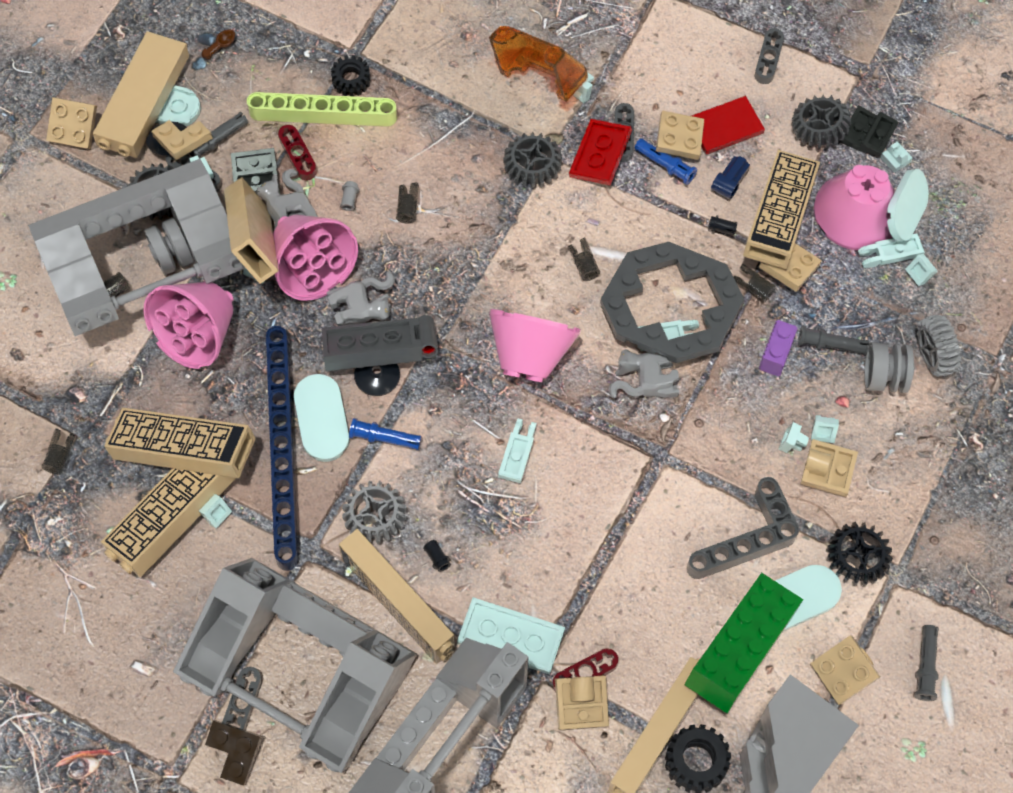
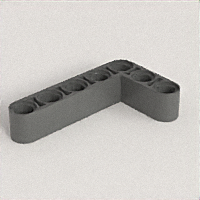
[687,477,799,579]

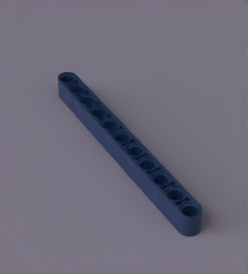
[266,326,298,571]

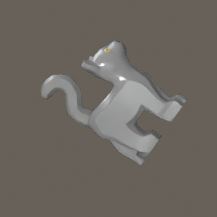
[256,169,317,230]
[326,271,395,326]
[608,349,679,398]

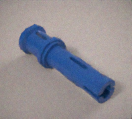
[635,138,697,185]
[349,418,422,450]

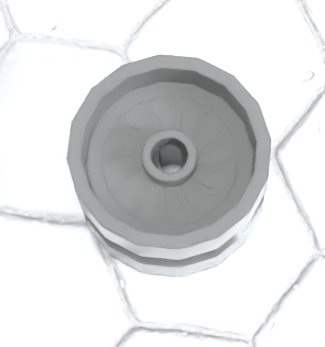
[144,218,194,276]

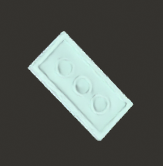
[457,597,565,675]

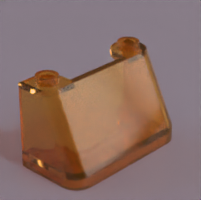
[489,26,588,102]

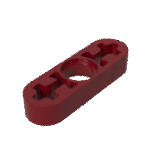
[278,125,317,181]
[553,648,618,693]

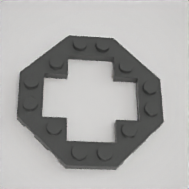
[600,242,744,363]

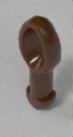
[201,29,235,60]

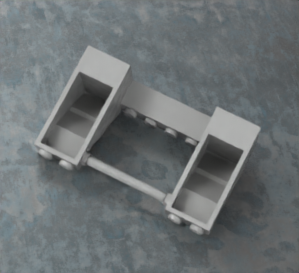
[28,159,245,336]
[173,558,417,773]
[349,638,529,793]
[740,674,859,793]

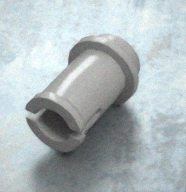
[340,181,360,211]

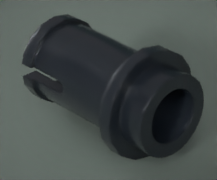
[708,215,737,236]
[423,540,450,572]

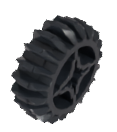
[827,521,893,587]

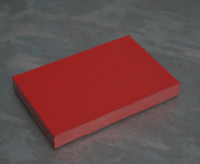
[692,96,765,155]
[569,119,632,186]

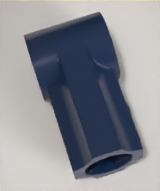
[711,156,750,200]

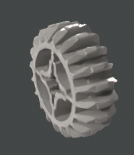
[917,315,961,377]
[342,480,407,544]

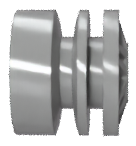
[864,342,914,393]

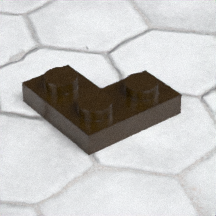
[205,720,262,786]

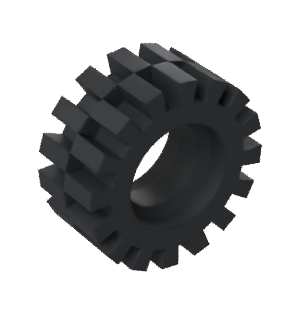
[331,55,371,97]

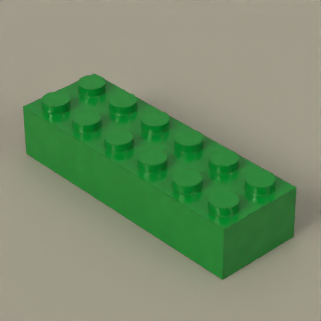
[684,572,804,714]

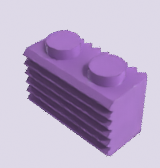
[759,320,798,376]

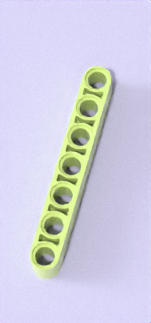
[247,92,397,126]

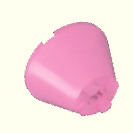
[814,165,895,250]
[273,215,358,301]
[143,281,233,369]
[489,309,581,383]

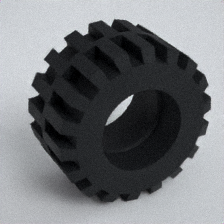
[665,724,731,793]

